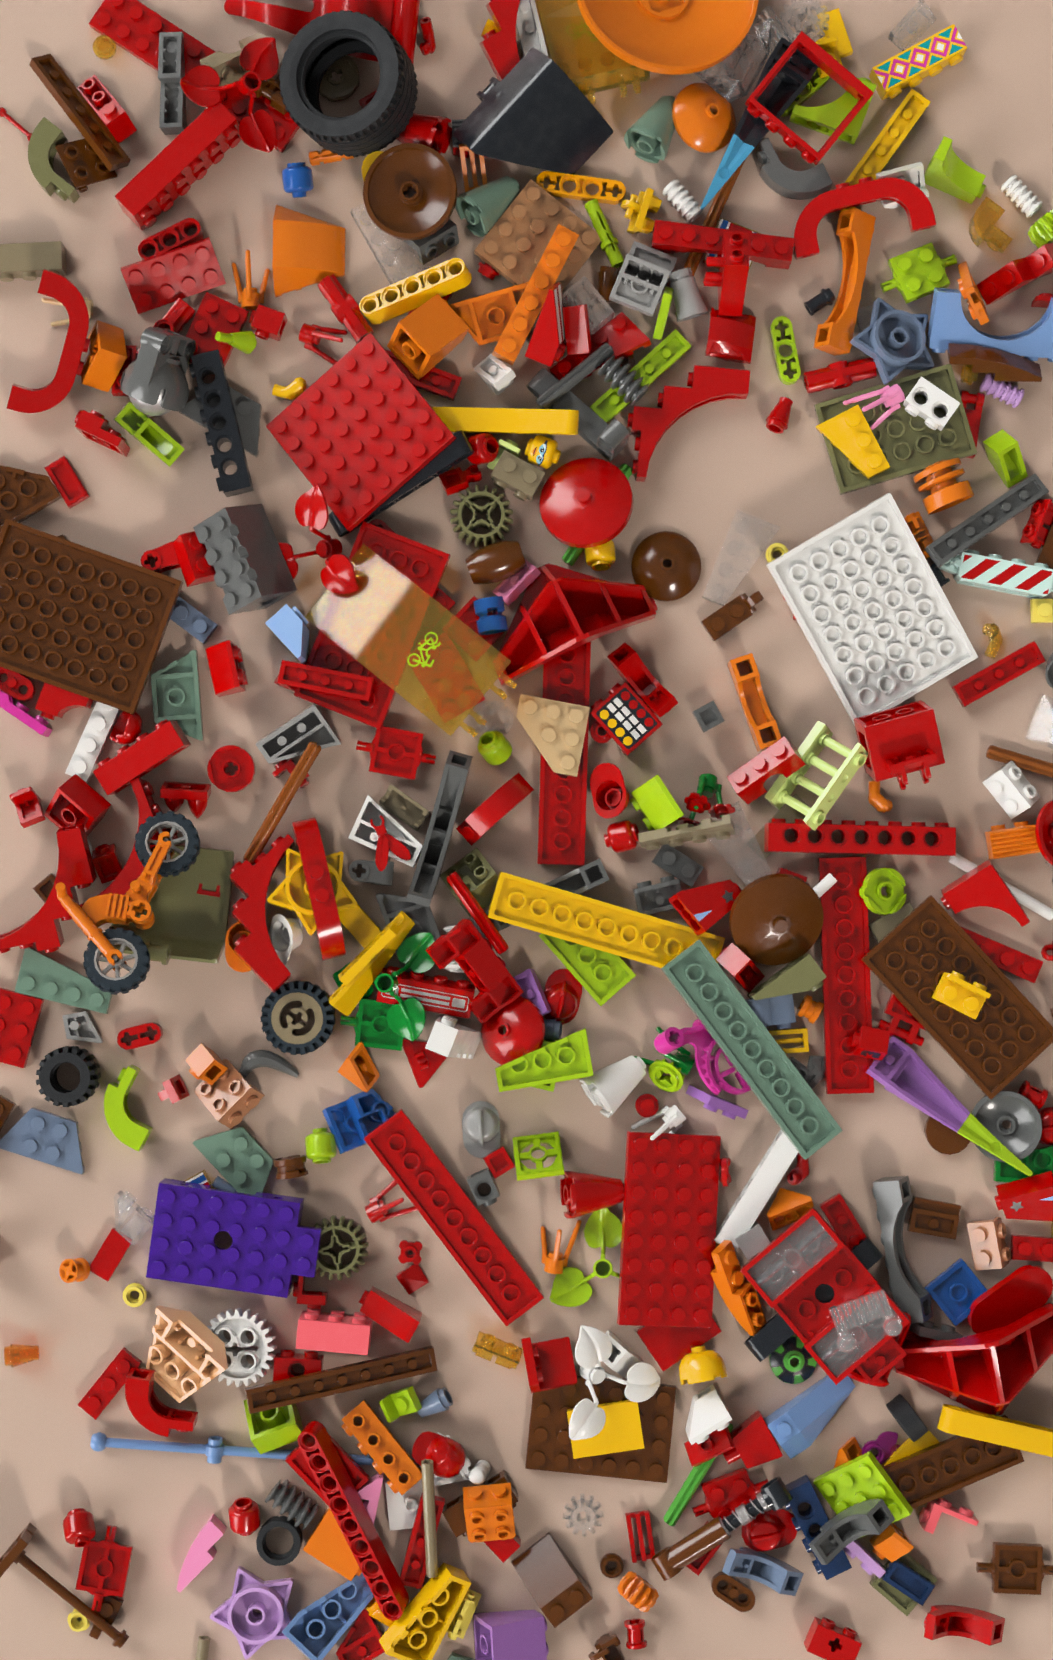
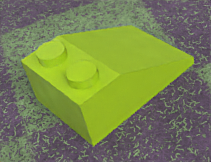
[629,775,684,831]

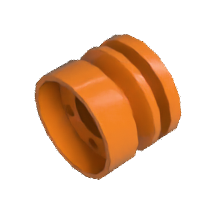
[913,458,975,515]

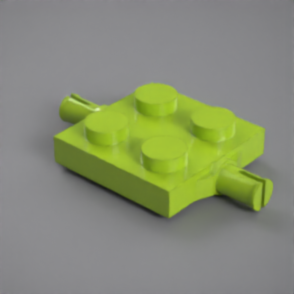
[880,242,957,304]

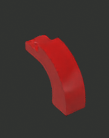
[607,642,678,718]
[456,772,534,846]
[125,1367,198,1437]
[924,1605,1005,1646]

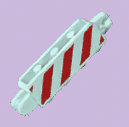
[939,549,1053,599]

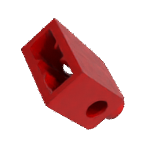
[723,1410,783,1468]

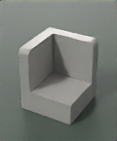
[735,1221,771,1260]

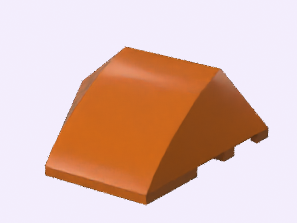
[272,205,346,298]

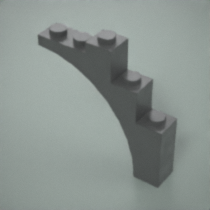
[406,750,473,907]

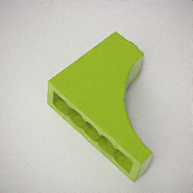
[789,77,876,145]
[924,136,986,204]

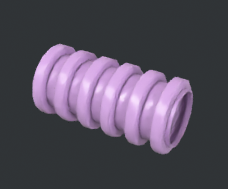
[979,373,1025,408]

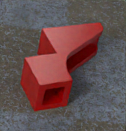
[976,243,1053,305]

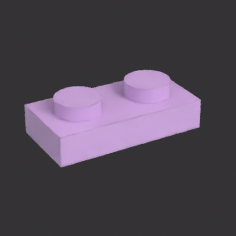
[843,1540,886,1579]

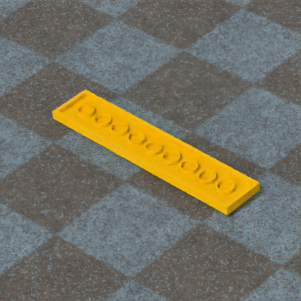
[487,871,725,968]

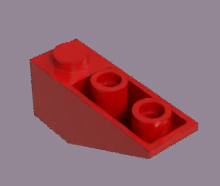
[76,74,137,144]

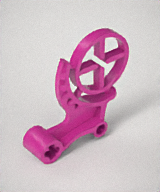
[654,1019,751,1095]

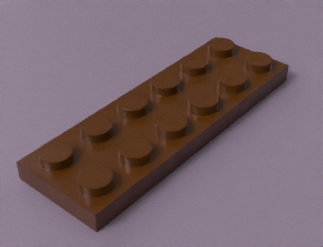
[883,1415,1024,1509]

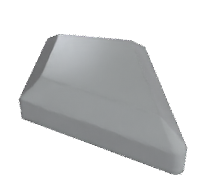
[63,1011,103,1043]

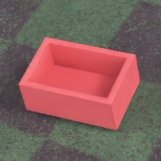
[295,1308,373,1355]

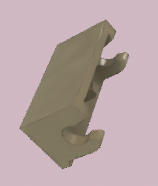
[379,784,430,831]

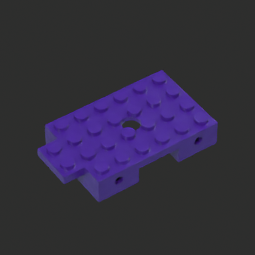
[146,1178,322,1298]

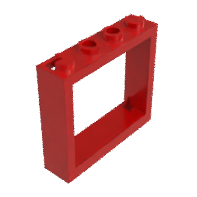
[745,31,874,165]

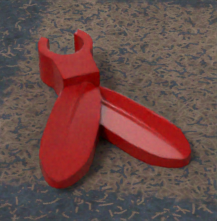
[370,815,411,871]

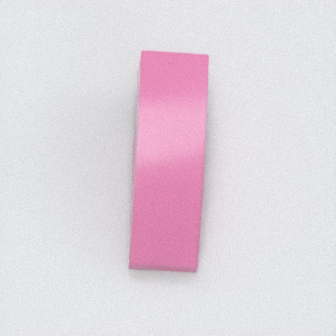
[177,1514,227,1592]

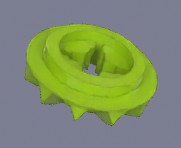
[649,1058,685,1092]

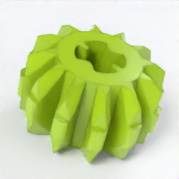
[1028,210,1053,248]

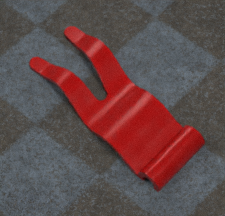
[224,0,420,64]

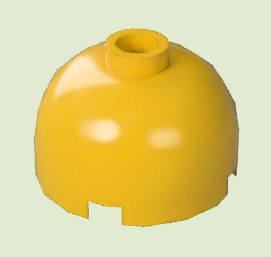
[679,1345,727,1385]

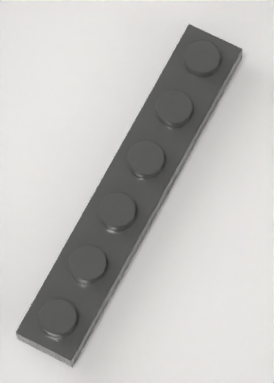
[924,474,1049,568]

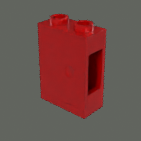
[703,232,749,317]

